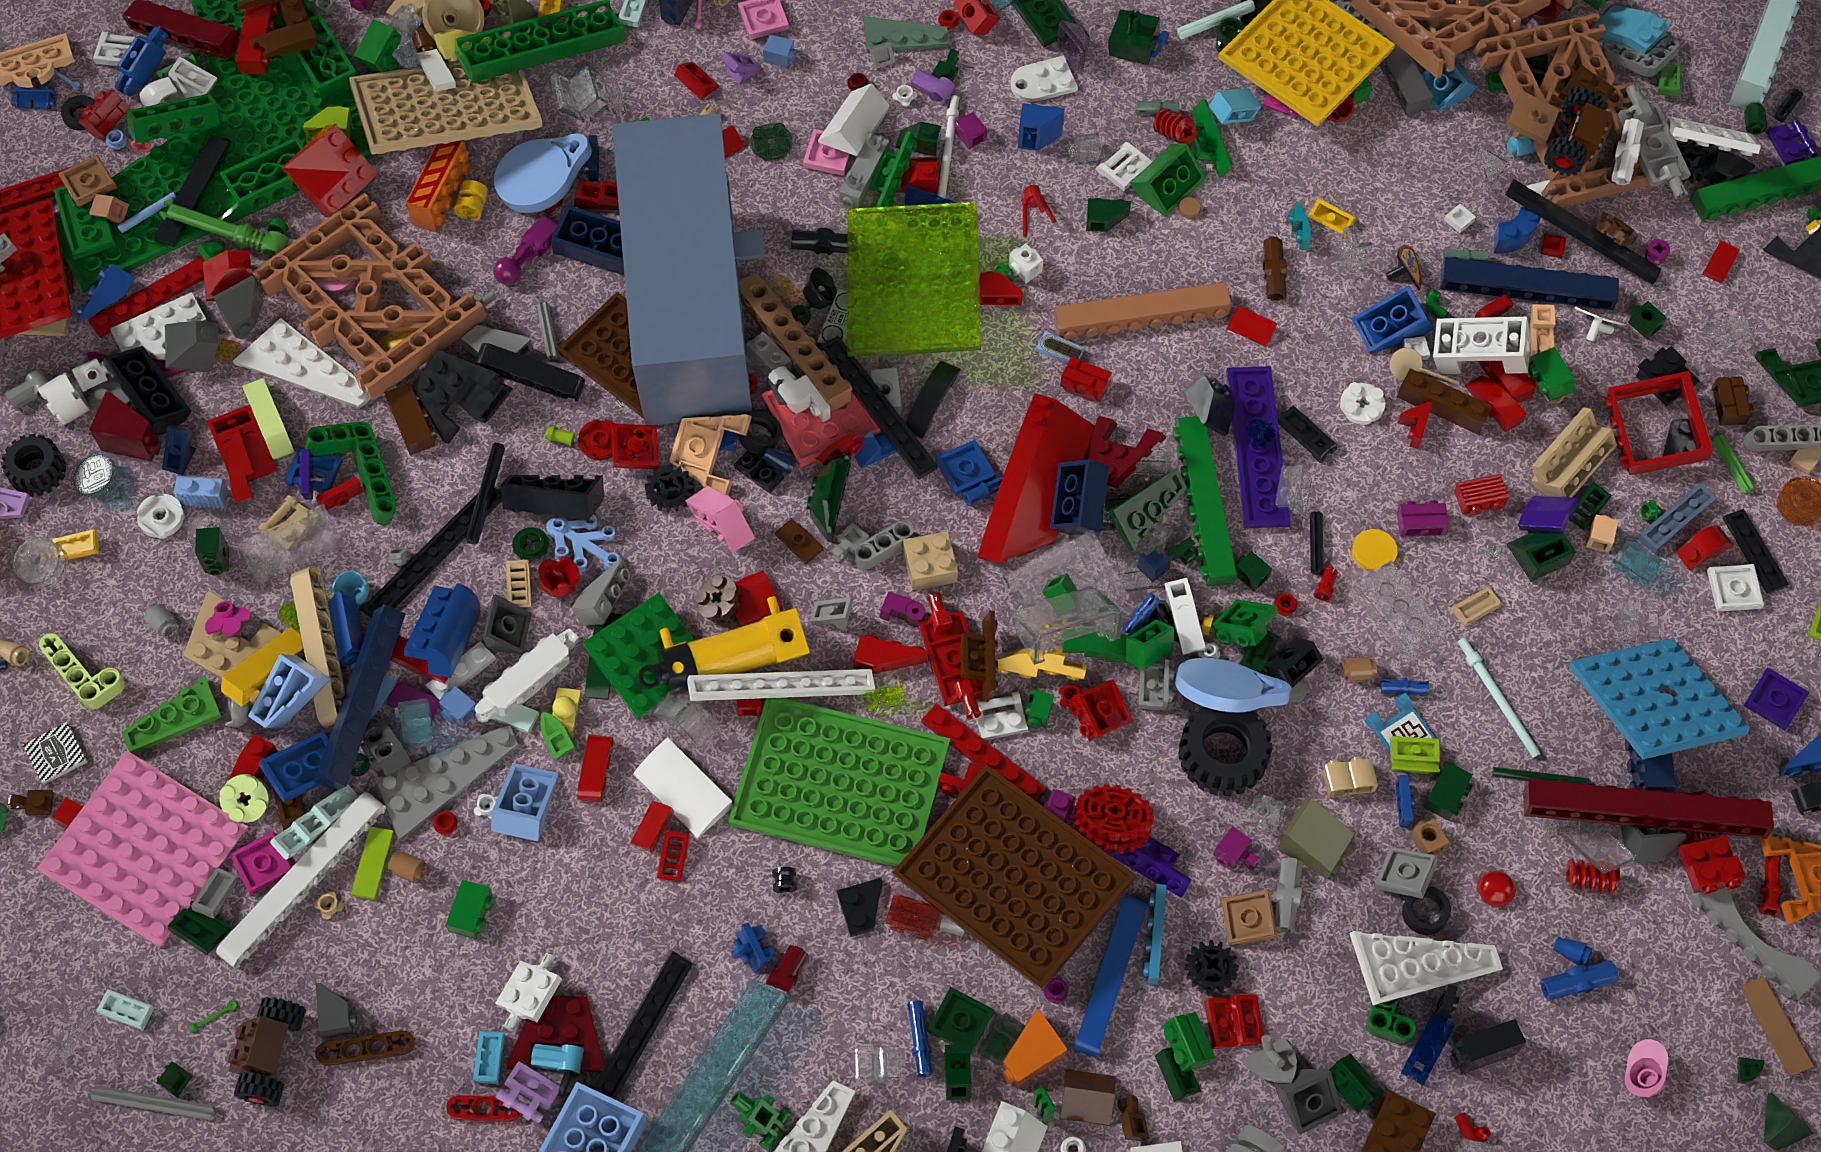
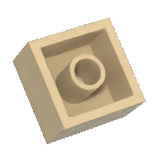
[903,531,958,591]

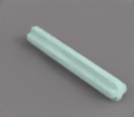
[1177,0,1255,39]

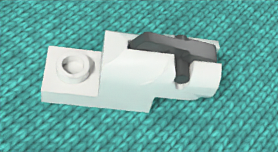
[768,366,831,422]

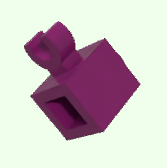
[1214,826,1260,871]

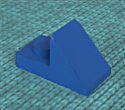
[854,431,897,468]

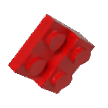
[1069,679,1134,742]
[1678,836,1746,895]

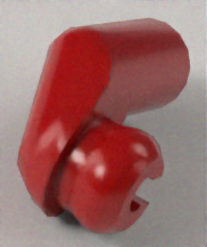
[1454,1112,1491,1143]

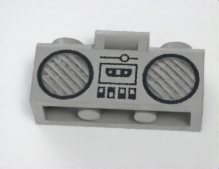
[817,288,867,350]

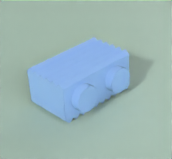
[174,476,228,509]

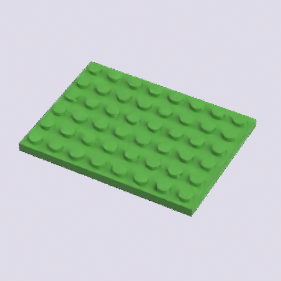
[728,697,950,867]

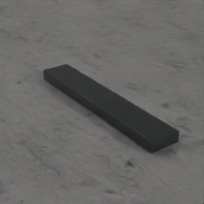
[153,136,231,247]

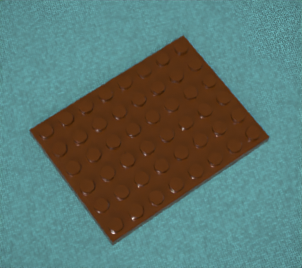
[892,765,1137,991]

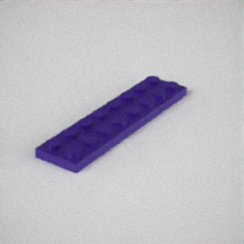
[1226,366,1291,529]

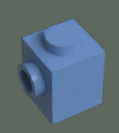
[763,34,796,68]
[439,686,476,728]

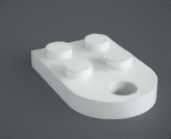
[1011,55,1078,102]

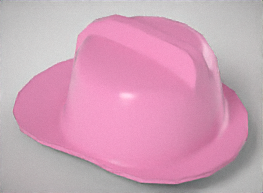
[1625,1039,1668,1098]

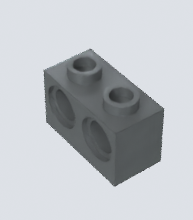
[360,719,411,777]

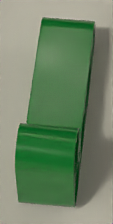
[1366,999,1416,1045]

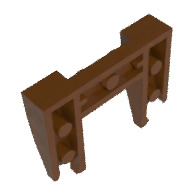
[237,0,317,58]

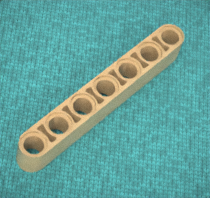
[290,566,345,727]

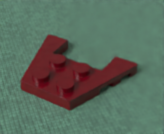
[1085,416,1166,489]
[506,996,605,1072]

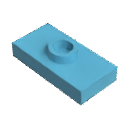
[473,1031,505,1084]

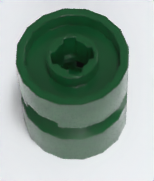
[1215,18,1245,53]

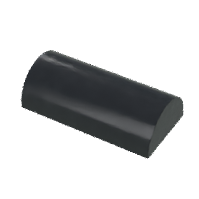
[103,346,191,434]

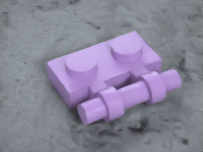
[495,1061,559,1124]

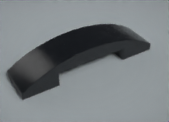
[906,361,961,439]

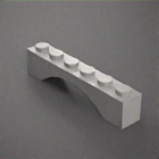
[1686,886,1821,1001]

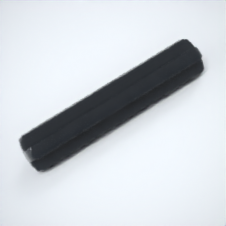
[1310,511,1324,574]

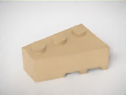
[842,1109,907,1152]

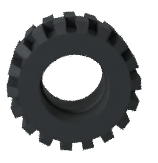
[1,434,66,497]

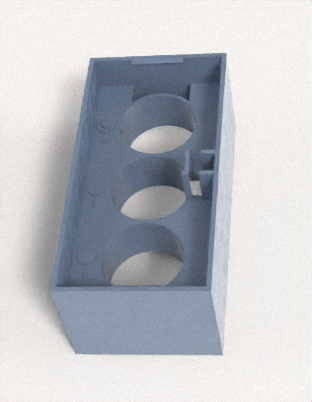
[612,113,765,425]

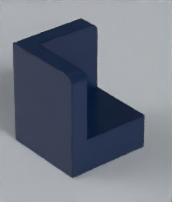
[1137,550,1172,582]

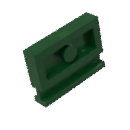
[168,901,231,955]

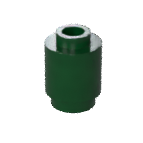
[1744,103,1768,135]

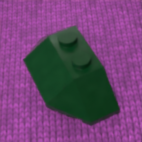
[806,454,851,542]

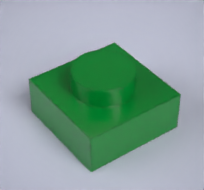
[198,241,226,261]

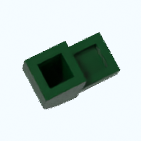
[944,1043,972,1100]

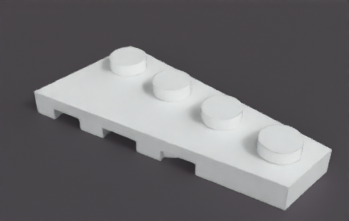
[774,1081,856,1152]

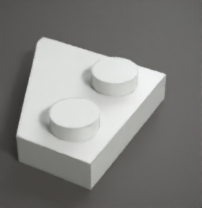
[168,56,217,98]

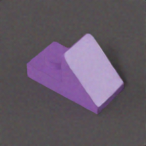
[721,52,762,84]

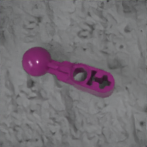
[493,216,558,285]

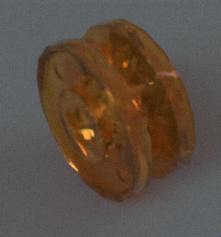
[1776,476,1821,526]

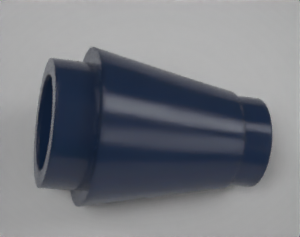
[761,446,797,474]

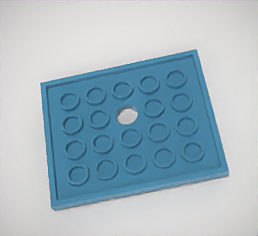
[1569,638,1750,760]

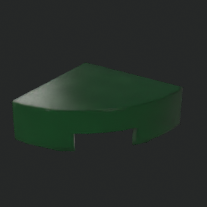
[1737,1057,1764,1083]

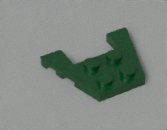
[1754,338,1821,407]

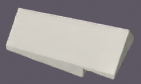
[818,83,890,156]

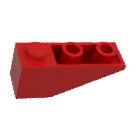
[853,635,929,674]

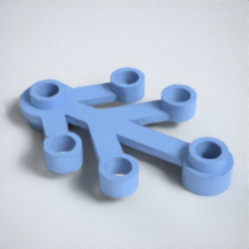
[546,515,622,572]

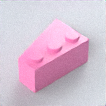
[686,486,755,553]

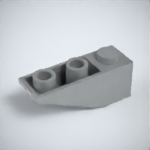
[571,559,632,625]

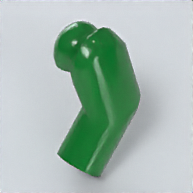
[1425,289,1449,319]

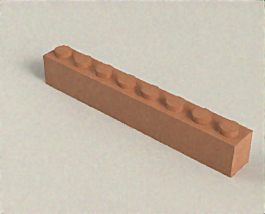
[1054,282,1231,340]

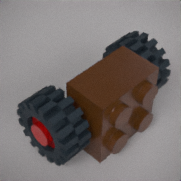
[1544,86,1610,176]
[228,997,306,1107]

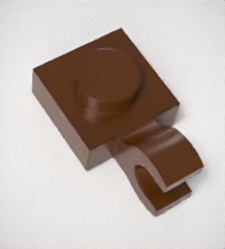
[7,790,54,816]
[1117,1095,1149,1141]

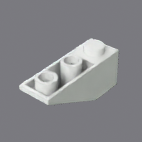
[1165,578,1206,655]

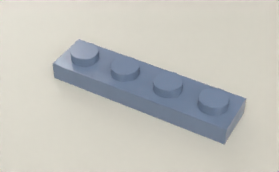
[1638,482,1717,553]

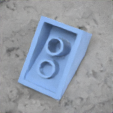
[491,763,559,841]

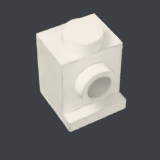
[72,358,109,392]

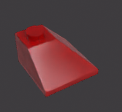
[896,157,938,193]
[202,250,251,301]

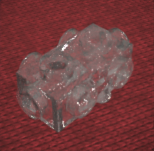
[389,3,423,58]

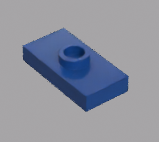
[1395,775,1415,827]

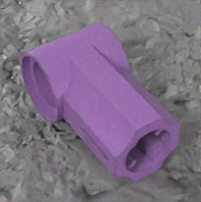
[911,69,955,105]

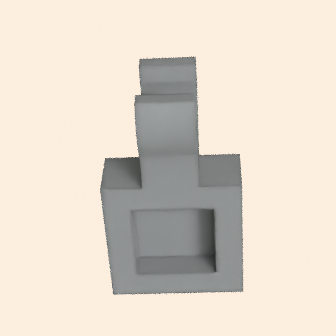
[831,522,870,563]

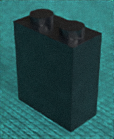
[1450,1019,1526,1075]

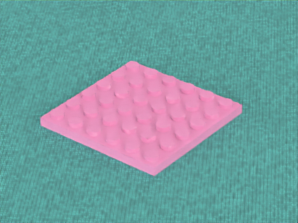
[36,751,249,948]

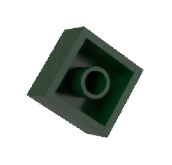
[1108,9,1160,65]

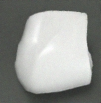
[139,77,184,107]

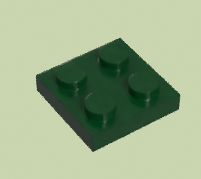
[927,987,995,1055]

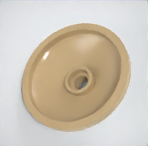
[422,0,484,40]

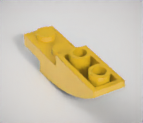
[995,647,1088,680]

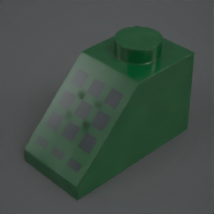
[895,122,942,156]

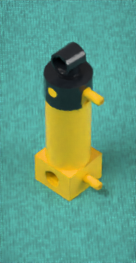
[636,596,810,695]

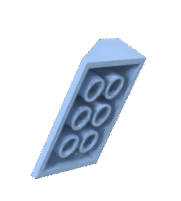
[539,1082,648,1152]

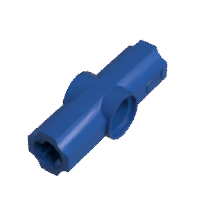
[1540,960,1619,1001]

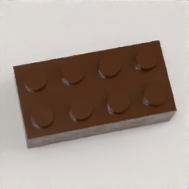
[1360,1090,1436,1152]

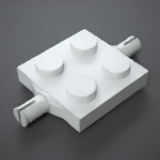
[495,953,562,1031]

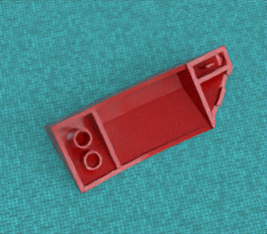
[977,393,1095,564]

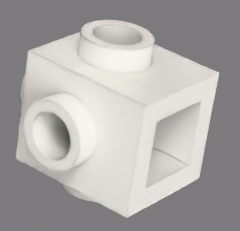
[1009,243,1043,283]

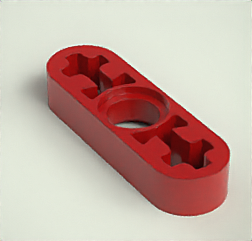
[446,1095,521,1122]

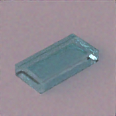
[104,466,131,510]

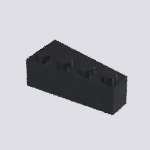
[501,475,604,521]

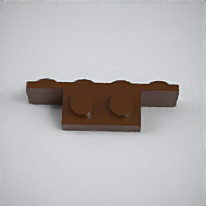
[961,610,998,702]

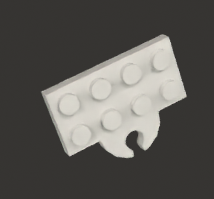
[110,292,207,360]

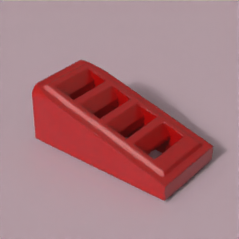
[657,830,690,882]

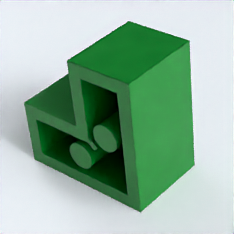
[354,19,402,74]

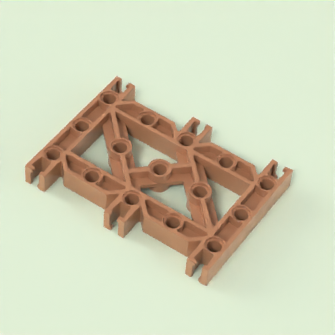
[1351,0,1583,79]
[1473,13,1650,208]
[251,193,487,401]

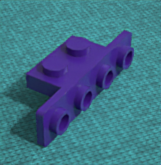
[1101,836,1191,898]

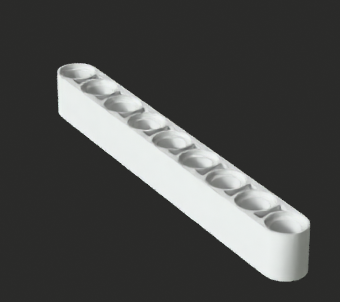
[216,792,386,969]

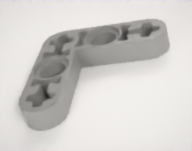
[1602,37,1680,77]

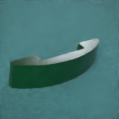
[585,613,622,700]

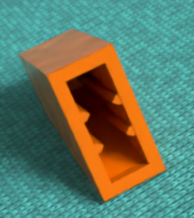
[1002,1009,1068,1088]

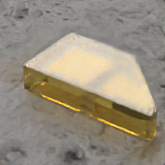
[770,273,796,301]

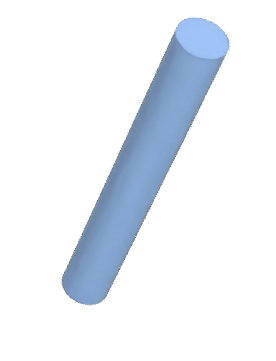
[117,192,176,233]

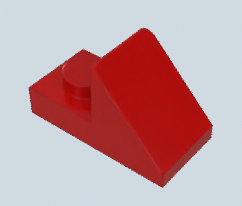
[1398,401,1432,449]

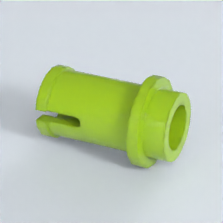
[545,425,575,446]

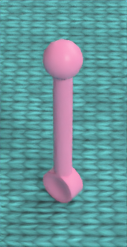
[694,0,702,28]

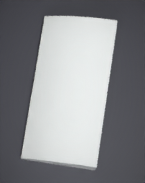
[633,737,733,839]

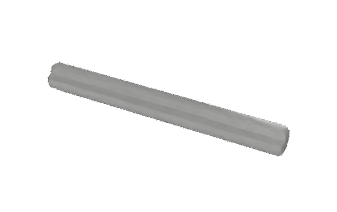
[91,1086,216,1120]

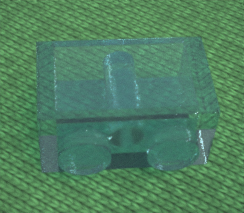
[1609,539,1668,592]
[395,698,436,750]

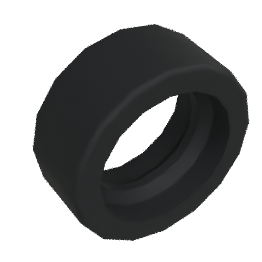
[737,410,782,455]
[1402,886,1451,935]

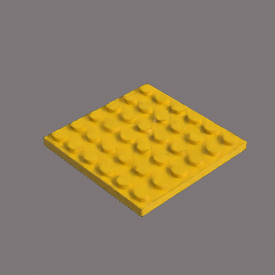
[1218,0,1395,127]

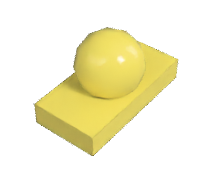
[552,688,581,736]

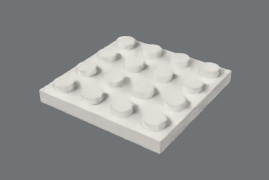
[1666,116,1761,156]

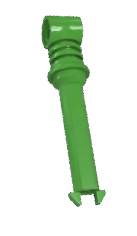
[159,200,289,259]

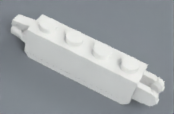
[474,629,579,723]

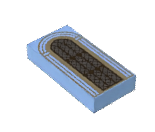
[1036,331,1085,364]

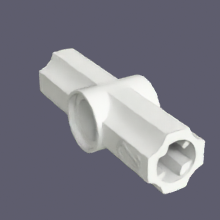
[1611,118,1644,185]

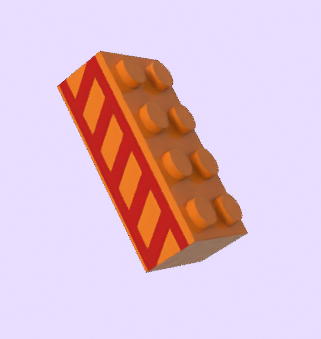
[406,140,472,232]

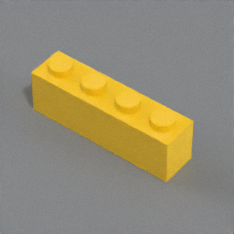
[221,627,306,707]

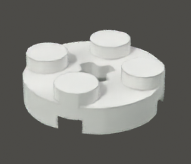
[1340,382,1385,425]
[137,494,185,539]

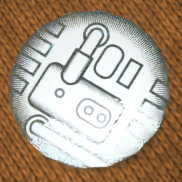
[73,454,117,498]

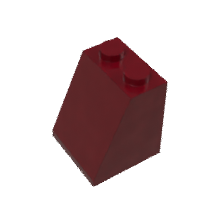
[89,391,161,462]

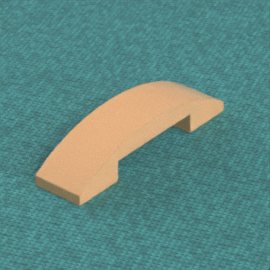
[1530,304,1556,386]

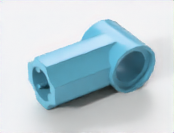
[531,1044,584,1076]

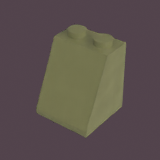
[1277,795,1355,879]

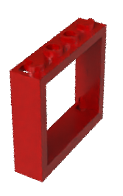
[1604,371,1713,475]

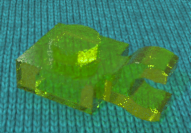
[863,684,905,713]

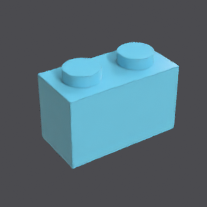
[1209,88,1262,124]

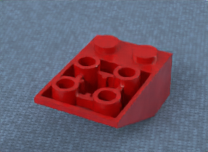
[207,404,278,482]

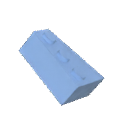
[248,654,331,729]

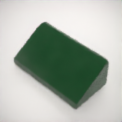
[1155,1047,1201,1102]

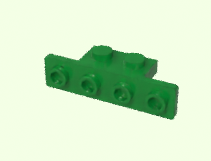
[1189,99,1233,177]
[869,131,917,216]

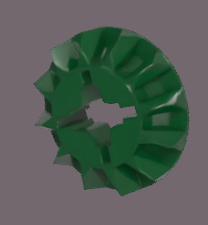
[512,527,549,562]

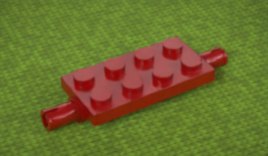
[918,592,983,720]

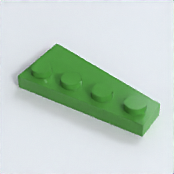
[122,675,222,754]

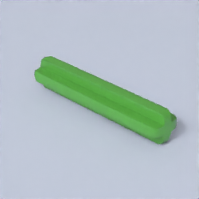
[1712,434,1755,494]

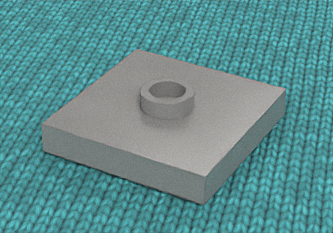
[1375,847,1438,899]

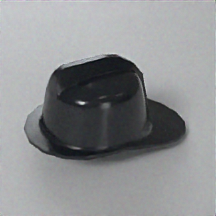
[802,268,837,310]

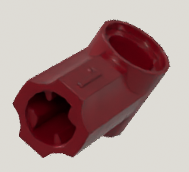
[766,945,809,998]

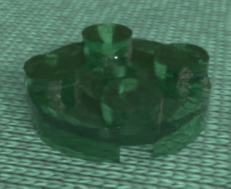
[750,123,793,162]

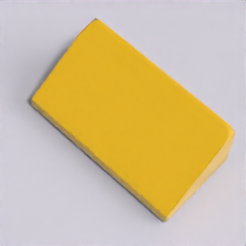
[1308,198,1357,236]

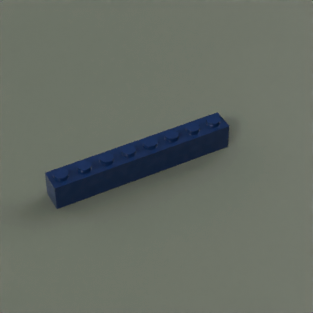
[1440,257,1619,310]
[314,605,406,791]

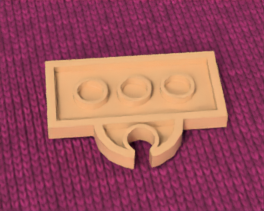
[0,33,75,88]

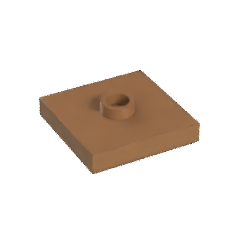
[1505,91,1560,145]
[58,154,117,207]
[1221,889,1278,946]

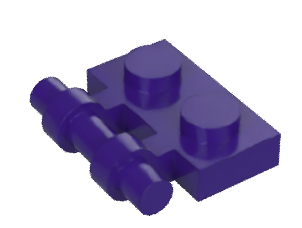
[1766,120,1818,165]

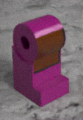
[880,591,926,627]

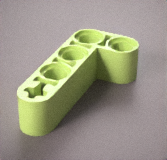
[242,378,295,461]
[39,633,125,710]

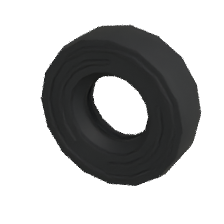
[61,95,96,130]

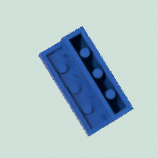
[404,583,480,678]

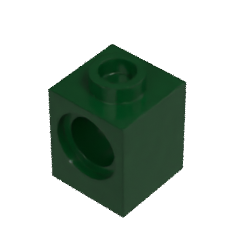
[1628,301,1667,340]
[1235,551,1272,592]

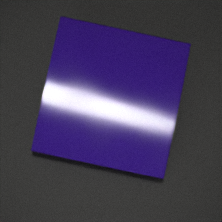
[1518,496,1578,533]

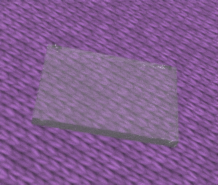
[1560,822,1636,874]

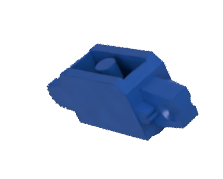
[115,26,168,97]

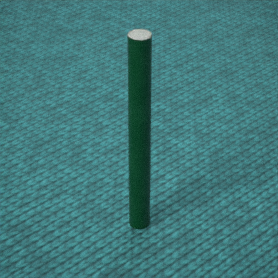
[1492,767,1589,784]

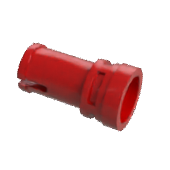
[1313,567,1338,602]

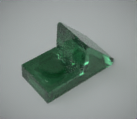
[978,1013,1025,1067]

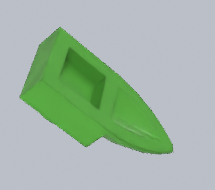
[540,712,577,759]

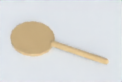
[1389,348,1461,385]

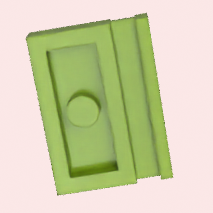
[1390,736,1440,775]

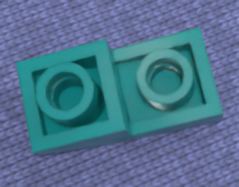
[1288,203,1311,250]

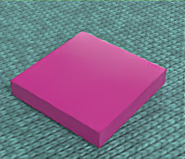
[229,831,292,895]

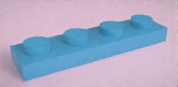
[1143,884,1166,985]

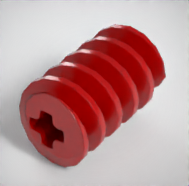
[1153,108,1197,145]
[1565,858,1620,896]

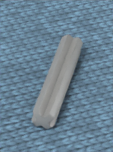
[537,302,559,361]

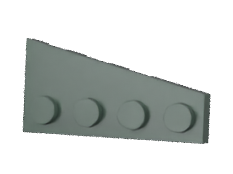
[863,16,949,53]

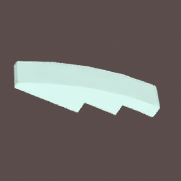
[270,784,359,860]

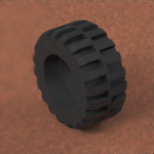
[1178,706,1272,796]

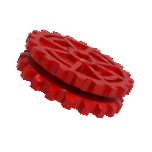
[1073,784,1154,854]

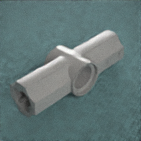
[1274,857,1303,933]

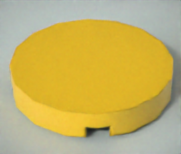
[1352,529,1398,572]

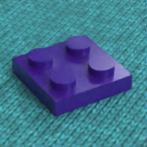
[1743,667,1809,731]

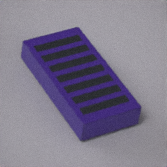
[300,449,313,500]

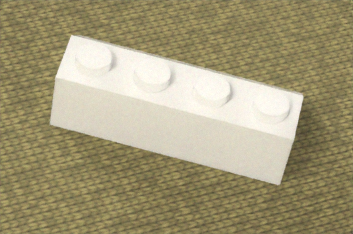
[982,1101,1048,1152]

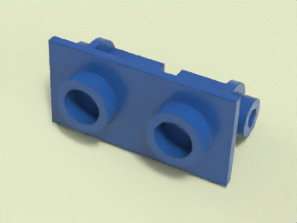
[9,86,58,109]

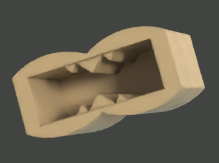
[1322,757,1378,798]

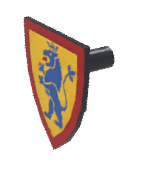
[1386,245,1422,290]

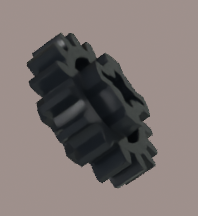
[1676,141,1709,184]
[645,464,694,513]
[1184,940,1239,995]

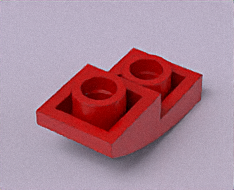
[816,432,865,466]

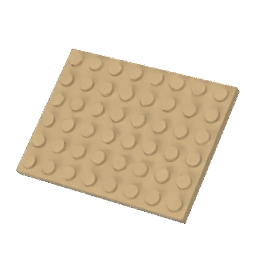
[349,61,543,154]

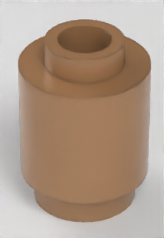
[1341,657,1377,682]
[388,852,427,883]

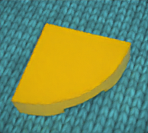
[1201,613,1214,636]

